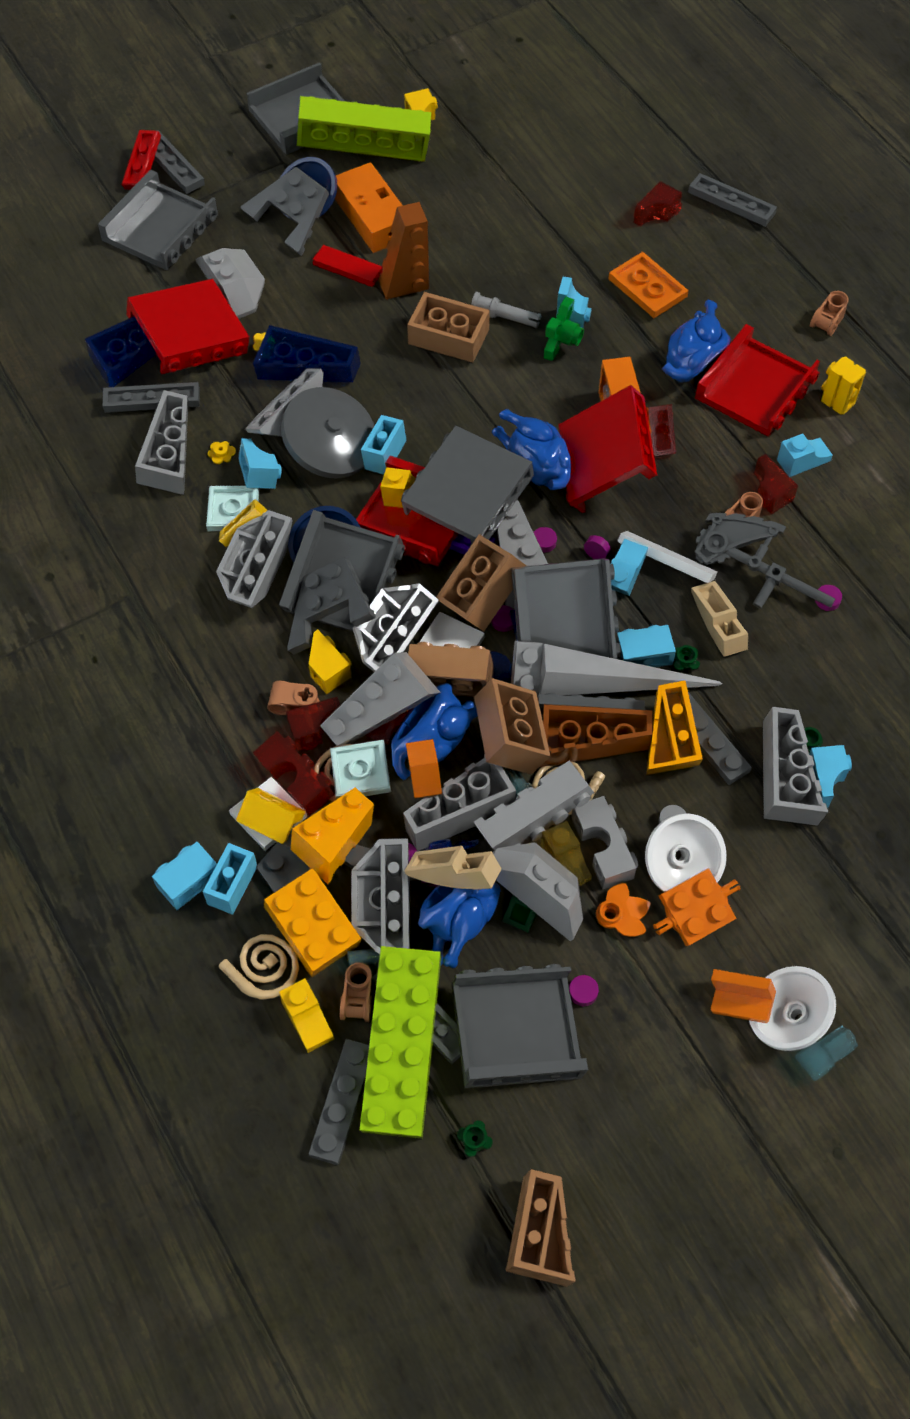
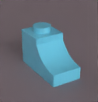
[556,276,591,328]
[777,434,833,477]
[238,438,282,489]
[611,539,648,596]
[809,745,852,808]

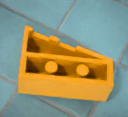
[646,681,703,775]
[290,788,374,884]

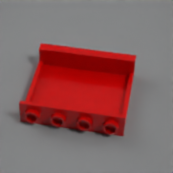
[126,279,250,374]
[695,324,820,437]
[558,385,657,513]
[356,456,459,566]

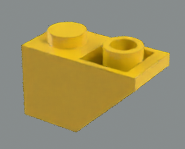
[309,630,352,695]

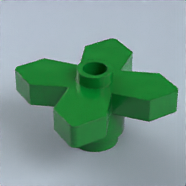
[544,296,584,361]

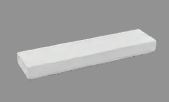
[618,531,717,583]

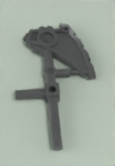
[695,513,835,609]

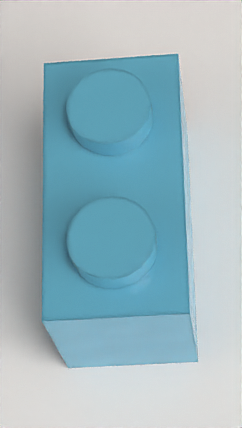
[361,415,406,474]
[616,625,676,667]
[152,842,217,910]
[203,843,257,915]

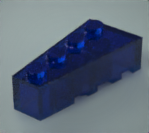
[85,316,157,388]
[253,325,361,382]

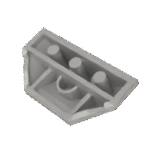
[196,248,265,319]
[245,369,323,437]
[216,510,293,608]
[353,584,439,672]
[351,839,410,955]
[493,842,583,941]

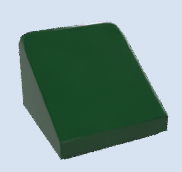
[502,895,537,932]

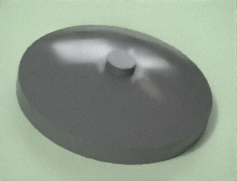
[281,387,374,478]

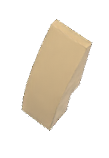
[691,581,748,657]
[404,846,502,889]

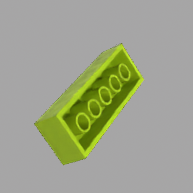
[297,96,431,162]
[360,946,441,1139]

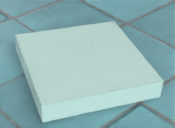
[206,486,259,531]
[330,740,391,799]

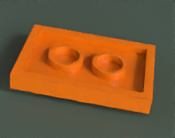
[608,252,689,318]

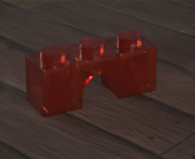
[253,731,334,816]

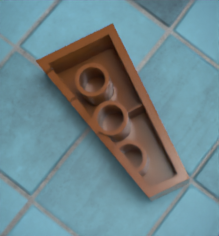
[378,202,429,299]
[540,704,652,767]

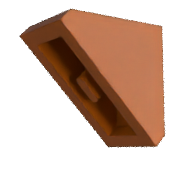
[406,739,442,799]

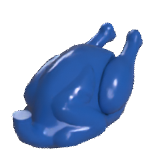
[662,299,731,382]
[492,409,571,490]
[391,683,478,780]
[418,881,501,969]

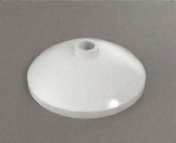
[645,814,726,892]
[749,966,836,1051]

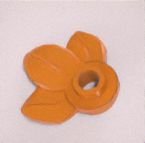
[596,883,651,937]

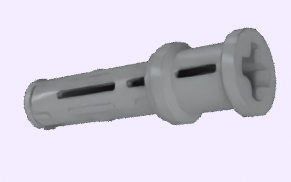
[471,292,541,329]

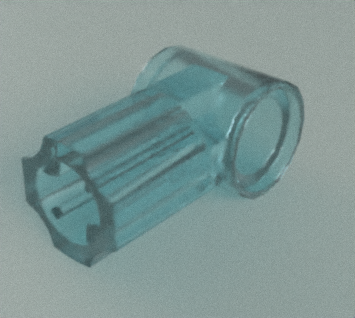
[795,1025,858,1082]

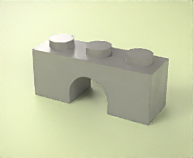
[571,796,638,889]

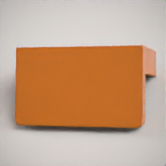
[711,969,776,1023]

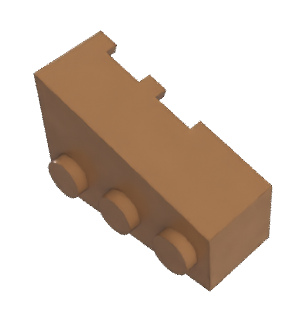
[506,1169,576,1287]

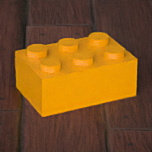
[264,868,361,977]

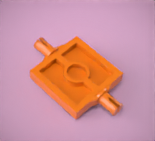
[653,868,740,946]

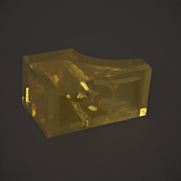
[540,821,592,886]

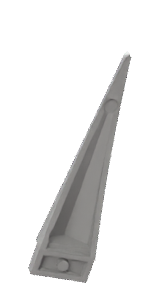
[511,641,722,696]

